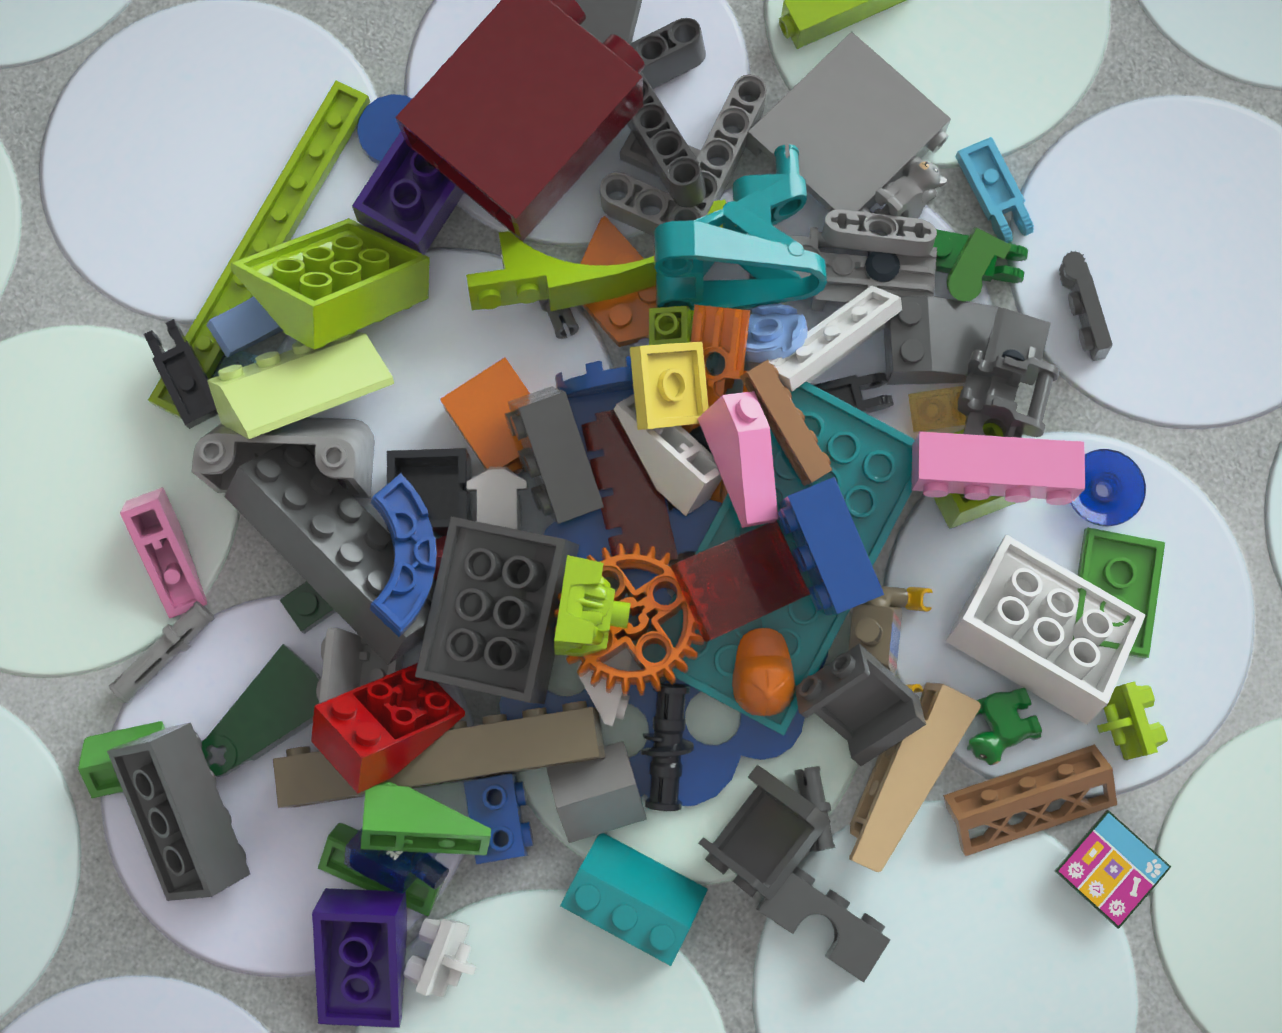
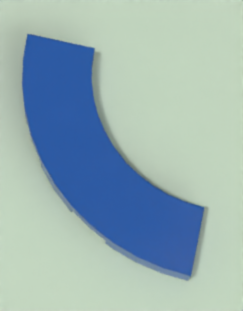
[370,473,437,637]

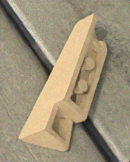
[849,682,981,872]

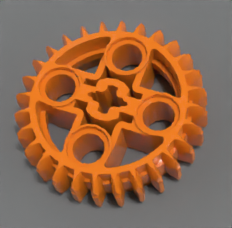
[554,543,707,696]

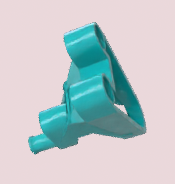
[654,144,827,310]

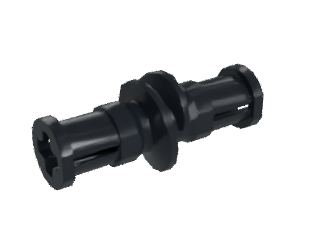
[641,682,694,811]

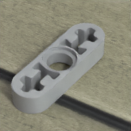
[822,209,937,257]

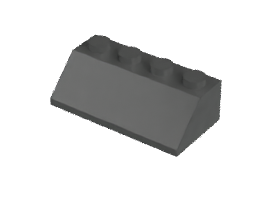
[107,722,251,901]

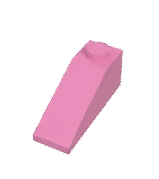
[698,391,778,528]
[120,487,207,619]

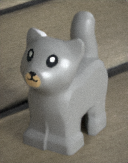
[874,161,947,219]

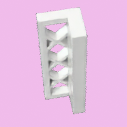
[768,286,902,391]

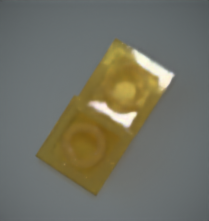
[908,386,966,433]

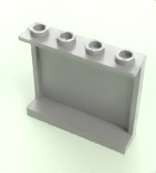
[746,31,951,213]

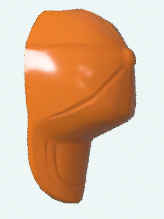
[732,628,795,716]

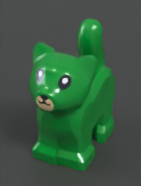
[967,688,1042,765]

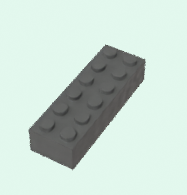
[224,444,436,665]

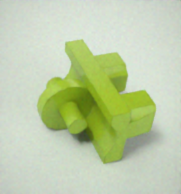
[1097,681,1168,761]

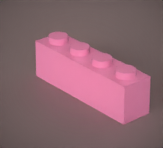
[912,431,1085,505]

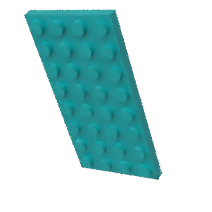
[642,382,915,736]

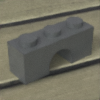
[756,866,891,982]

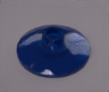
[1070,449,1146,527]

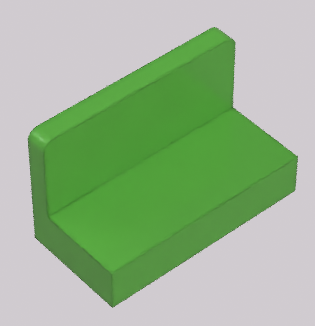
[78,721,165,798]

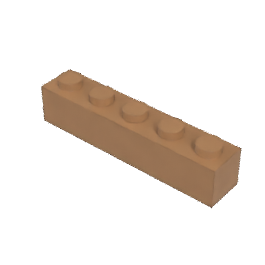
[740,360,832,486]

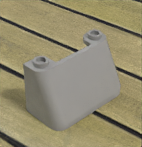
[191,417,375,498]

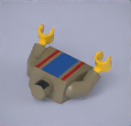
[848,586,933,706]

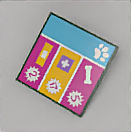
[1054,810,1171,929]

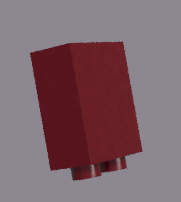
[395,0,645,242]

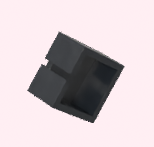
[387,448,472,536]

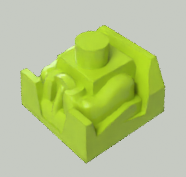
[554,555,631,657]

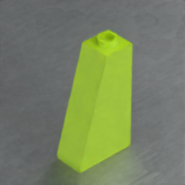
[779,0,906,49]

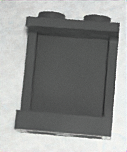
[795,643,926,766]
[698,764,831,901]

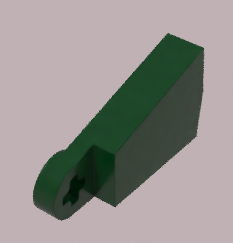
[202,644,321,777]

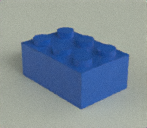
[777,477,884,615]

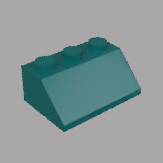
[560,833,708,966]

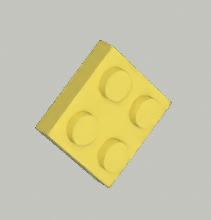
[630,342,709,430]

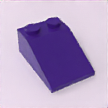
[312,888,407,1028]

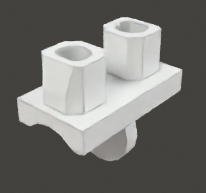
[403,918,477,997]

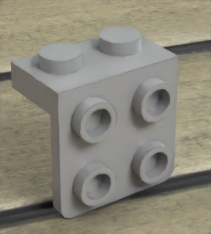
[316,627,403,704]

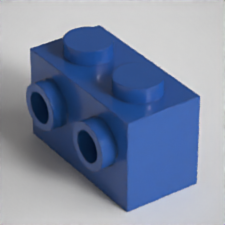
[464,773,534,864]

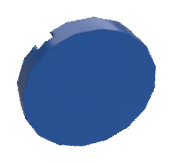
[357,94,412,165]

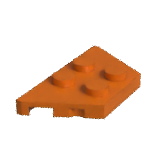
[580,216,657,347]

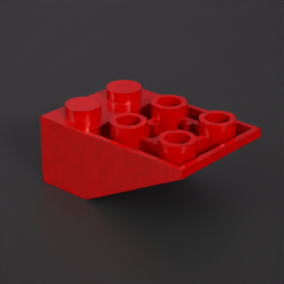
[311,663,466,794]

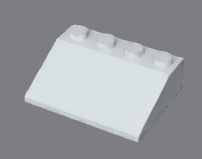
[945,534,1146,725]

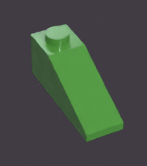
[361,782,491,855]

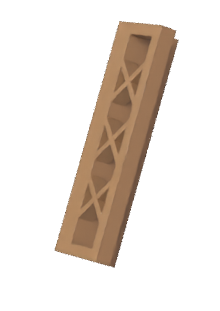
[943,744,1117,856]

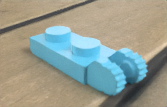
[955,137,1034,243]

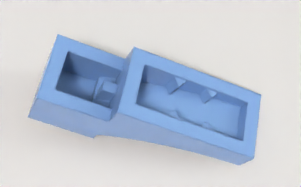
[206,297,283,358]

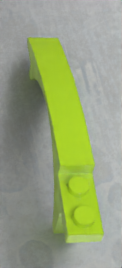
[466,199,737,311]

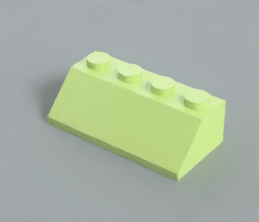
[207,331,394,439]

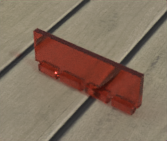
[581,409,679,570]

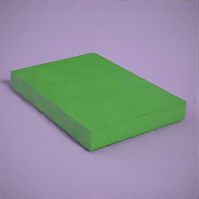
[1072,527,1165,659]

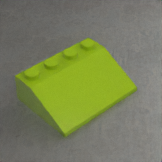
[231,218,430,349]

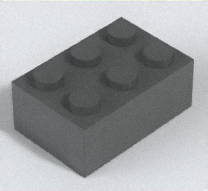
[505,386,604,524]

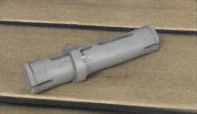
[109,601,215,703]

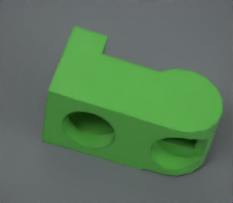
[946,227,1012,302]

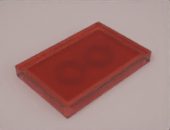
[671,520,810,642]

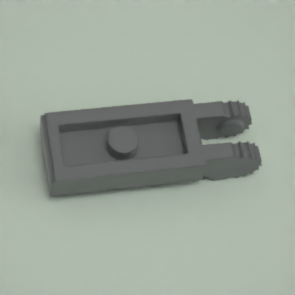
[1059,250,1113,362]

